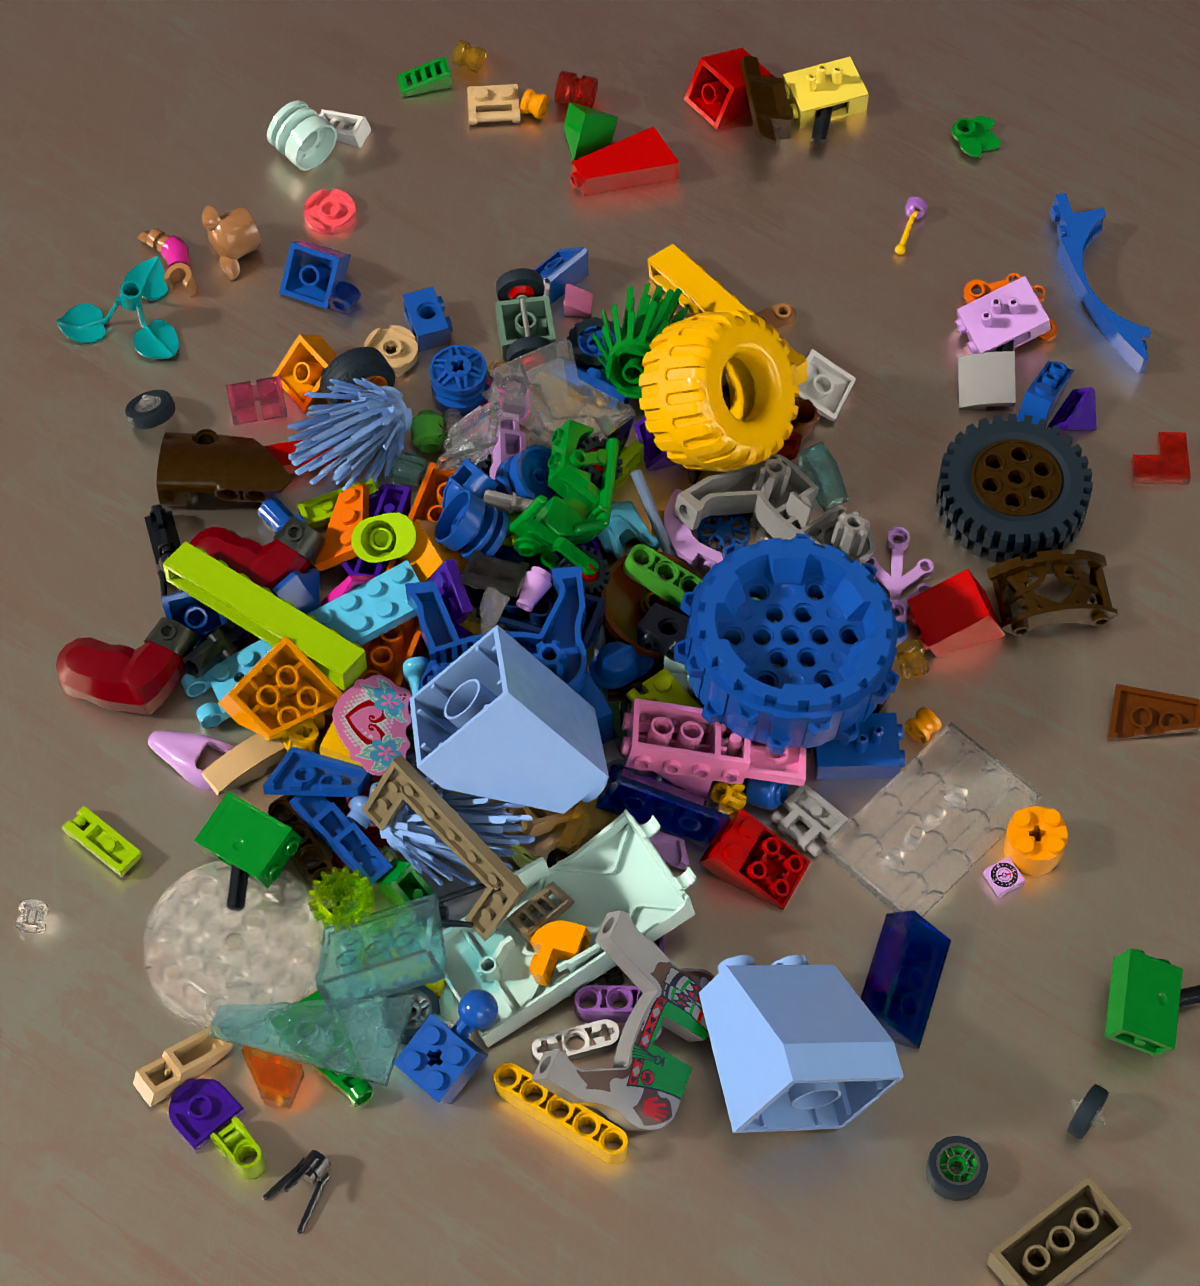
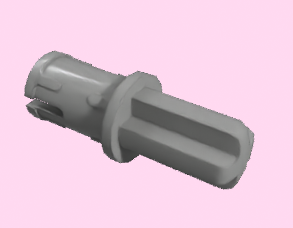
[483,490,538,519]

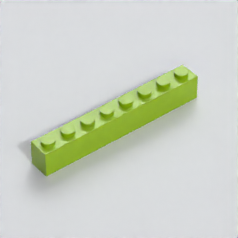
[163,541,367,691]

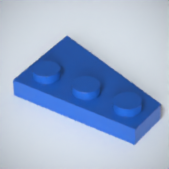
[263,746,372,797]

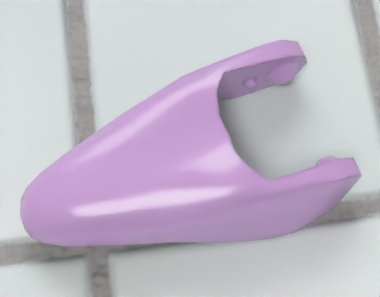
[148,730,234,790]

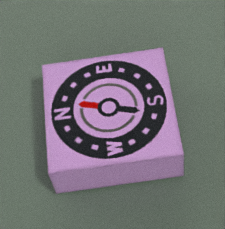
[983,857,1025,898]

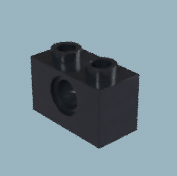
[637,603,689,662]

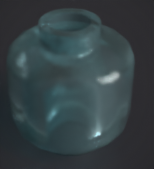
[389,452,428,493]

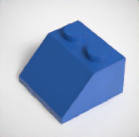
[279,239,351,309]

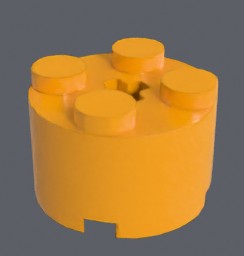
[1003,806,1068,876]

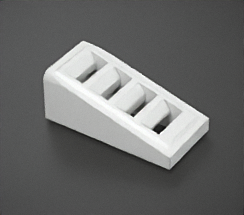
[319,109,371,148]

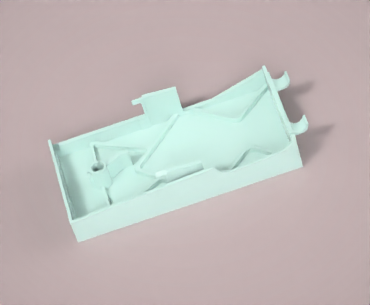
[421,809,696,1048]

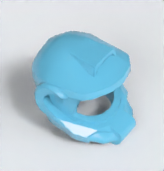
[597,501,660,560]

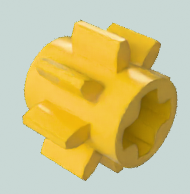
[710,782,747,815]

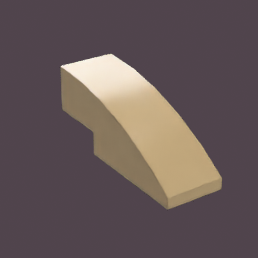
[201,733,287,796]
[133,1023,233,1107]

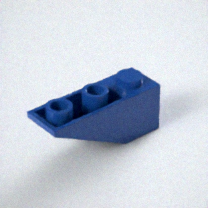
[1017,361,1074,425]

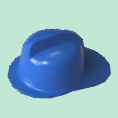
[589,641,654,689]

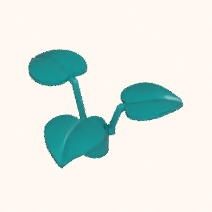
[56,256,179,359]

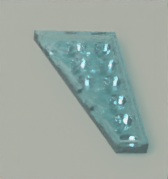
[209,995,415,1087]

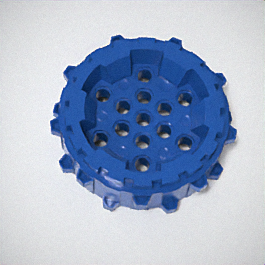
[674,533,908,755]

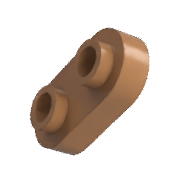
[754,303,797,334]

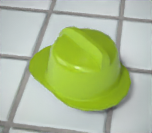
[351,512,417,563]

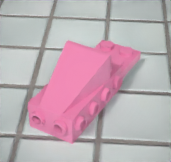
[621,698,806,800]

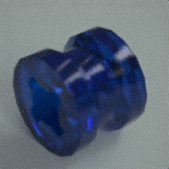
[328,281,361,315]

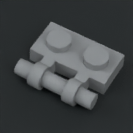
[770,783,849,857]

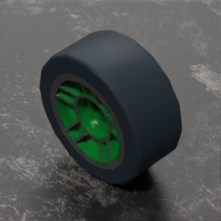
[926,1135,988,1201]

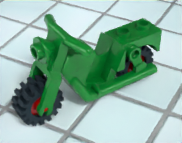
[505,419,623,596]

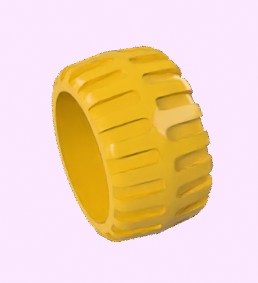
[639,310,799,472]

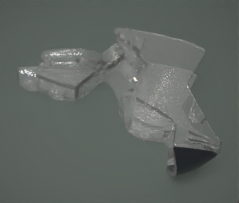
[435,340,636,471]

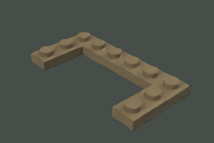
[362,755,527,941]

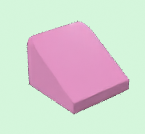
[564,284,593,317]

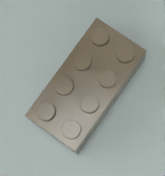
[987,1175,1132,1286]

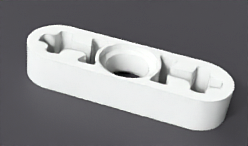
[532,1019,620,1064]

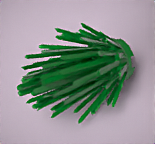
[592,283,697,399]

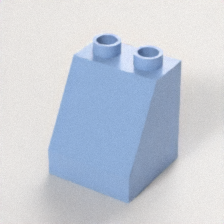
[409,625,609,814]
[699,955,904,1133]

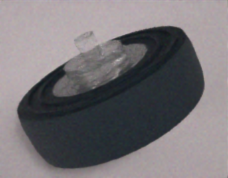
[125,390,176,429]
[1067,1084,1109,1140]

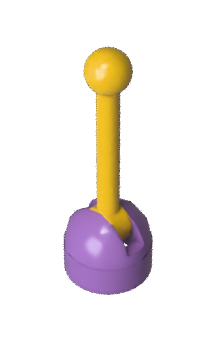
[895,197,928,255]

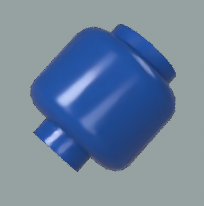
[743,778,789,810]

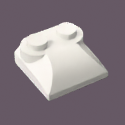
[796,349,857,422]

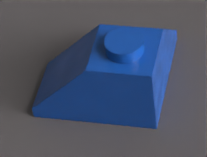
[272,568,322,615]

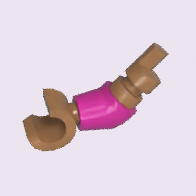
[137,228,198,296]

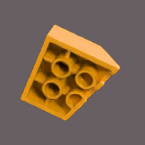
[218,636,343,738]

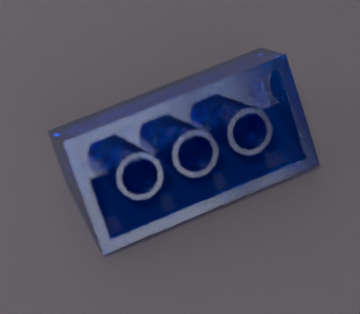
[596,764,729,848]
[861,910,951,1049]

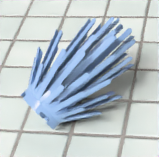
[287,378,412,491]
[380,776,535,886]

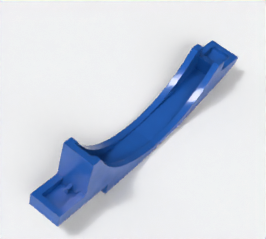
[1050,193,1151,374]

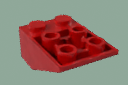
[698,809,811,910]

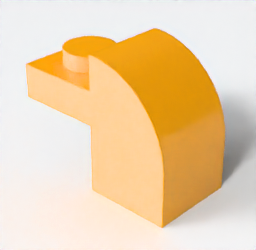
[530,920,591,987]

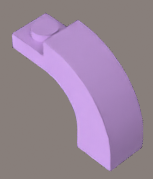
[663,488,723,574]

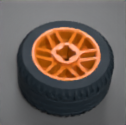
[320,347,395,404]

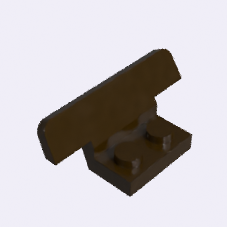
[740,56,793,145]

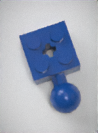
[393,989,498,1104]

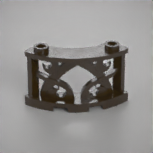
[987,549,1118,636]

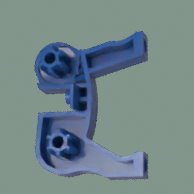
[405,566,588,694]

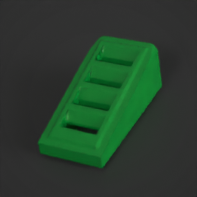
[397,57,452,97]

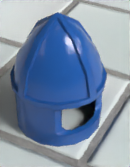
[442,458,499,510]

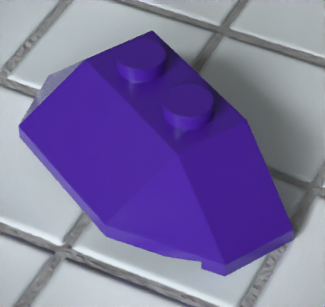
[340,483,412,578]

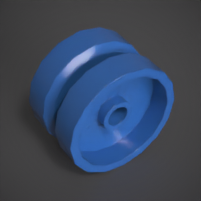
[495,445,562,501]

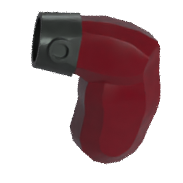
[190,516,326,592]
[56,617,198,715]

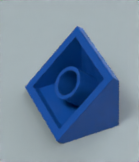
[534,247,588,305]
[161,592,226,647]

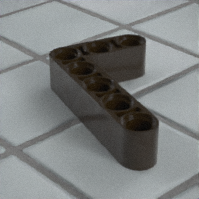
[268,795,356,928]

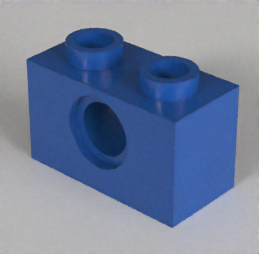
[402,287,453,352]

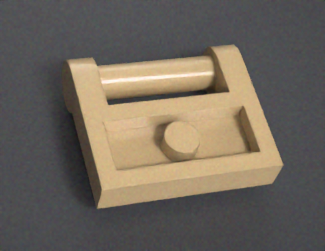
[467,84,520,126]

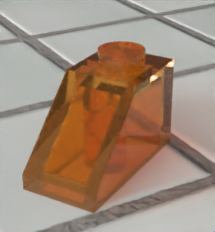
[241,1045,305,1109]

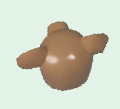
[202,205,262,280]

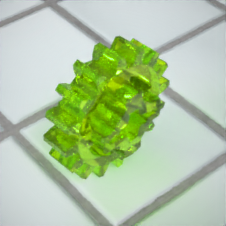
[308,866,375,932]

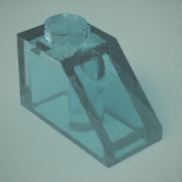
[797,442,849,512]

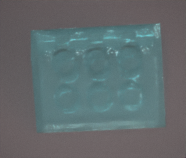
[316,893,447,1013]

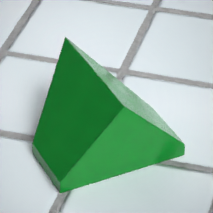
[563,102,618,161]

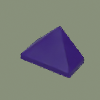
[1047,387,1097,431]

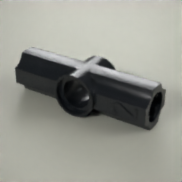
[182,619,251,679]

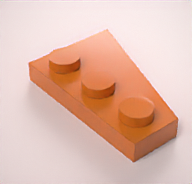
[314,483,369,572]

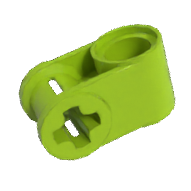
[210,1116,266,1179]

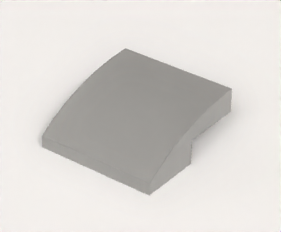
[958,351,1016,410]

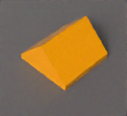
[399,519,470,582]

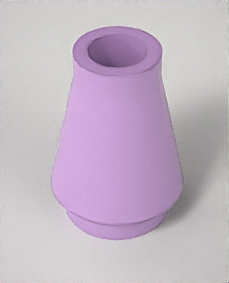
[516,566,552,612]

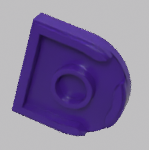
[169,1078,245,1153]

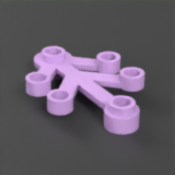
[867,527,934,623]

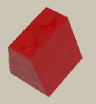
[684,48,775,130]
[907,569,1006,657]

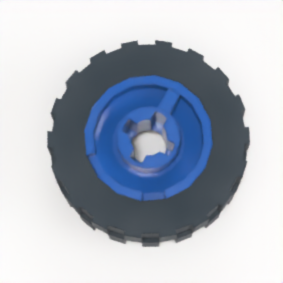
[567,317,622,376]

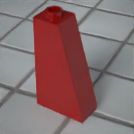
[570,126,679,196]

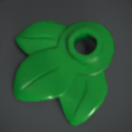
[951,116,1001,158]

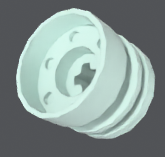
[267,100,337,171]

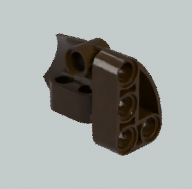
[156,429,293,507]

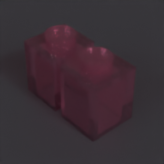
[226,376,288,426]

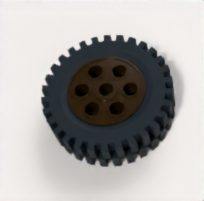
[936,414,1093,563]

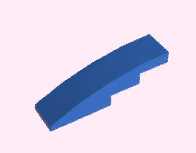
[289,795,393,887]

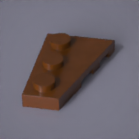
[1106,684,1200,742]

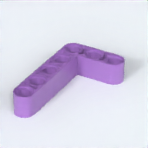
[574,935,664,1023]

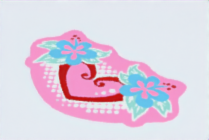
[332,675,413,776]

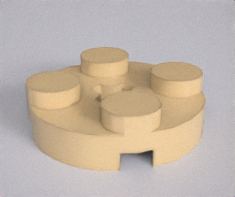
[364,325,418,378]

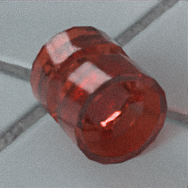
[554,70,598,108]

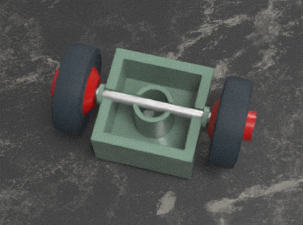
[495,268,557,376]

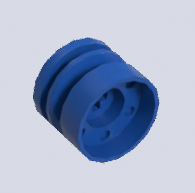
[430,345,488,418]
[434,490,509,566]

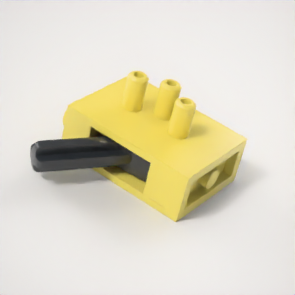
[783,57,869,145]

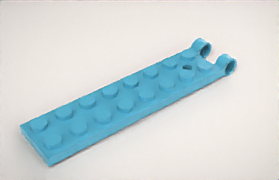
[181,560,420,729]

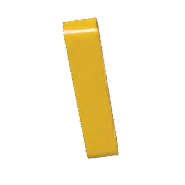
[494,1062,628,1165]

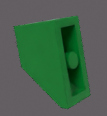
[375,859,445,927]

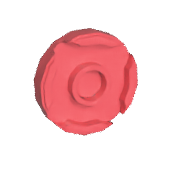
[304,188,356,235]

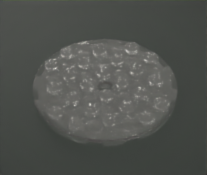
[143,861,326,1031]

